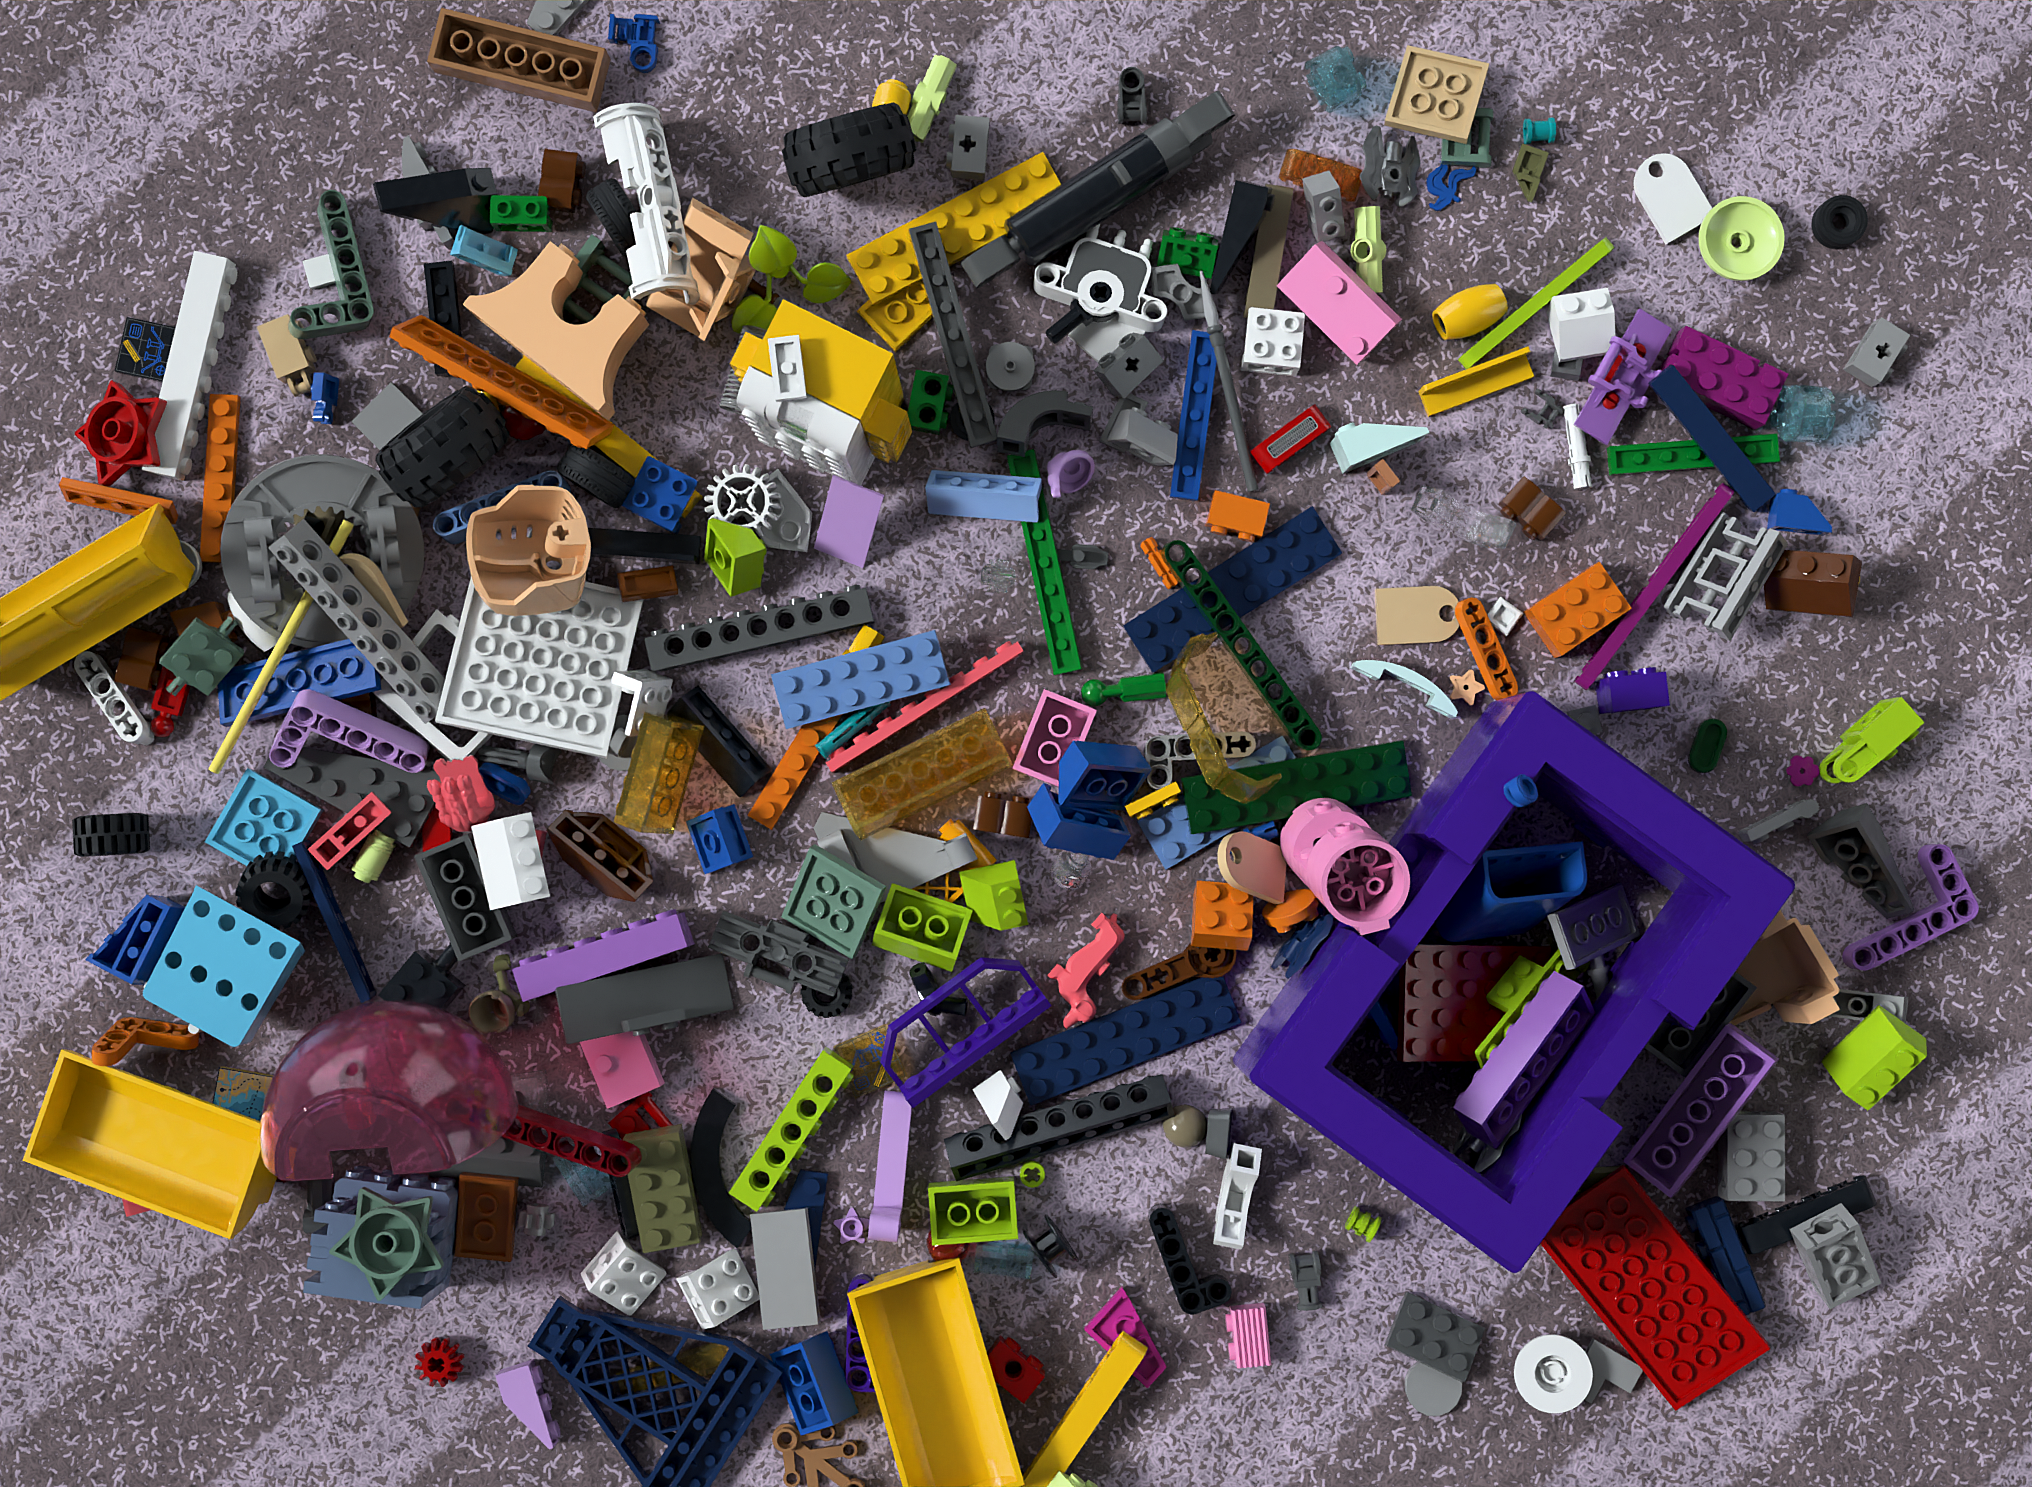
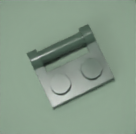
[1440,108,1494,168]

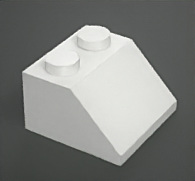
[1547,288,1615,362]

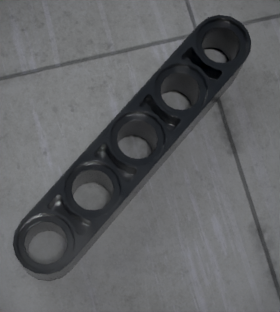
[1736,1175,1877,1254]

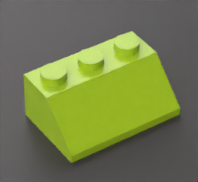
[872,883,973,972]
[1821,1005,1927,1111]
[928,1176,1018,1246]

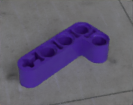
[846,1274,875,1392]

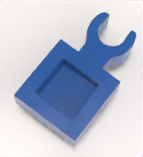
[311,372,339,424]

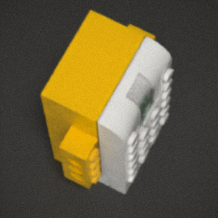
[730,299,912,486]

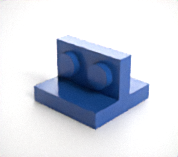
[686,804,753,874]

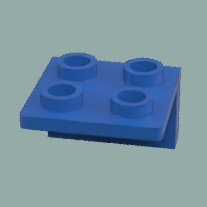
[622,456,698,534]

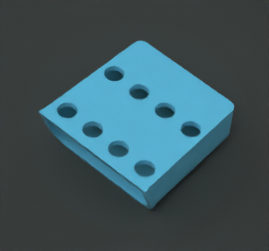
[143,885,305,1047]

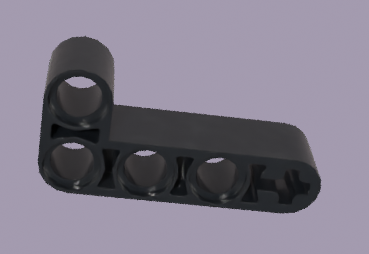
[1148,1203,1232,1315]

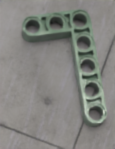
[288,190,374,339]

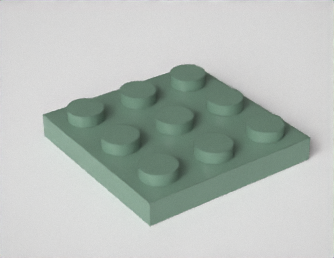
[781,844,887,959]

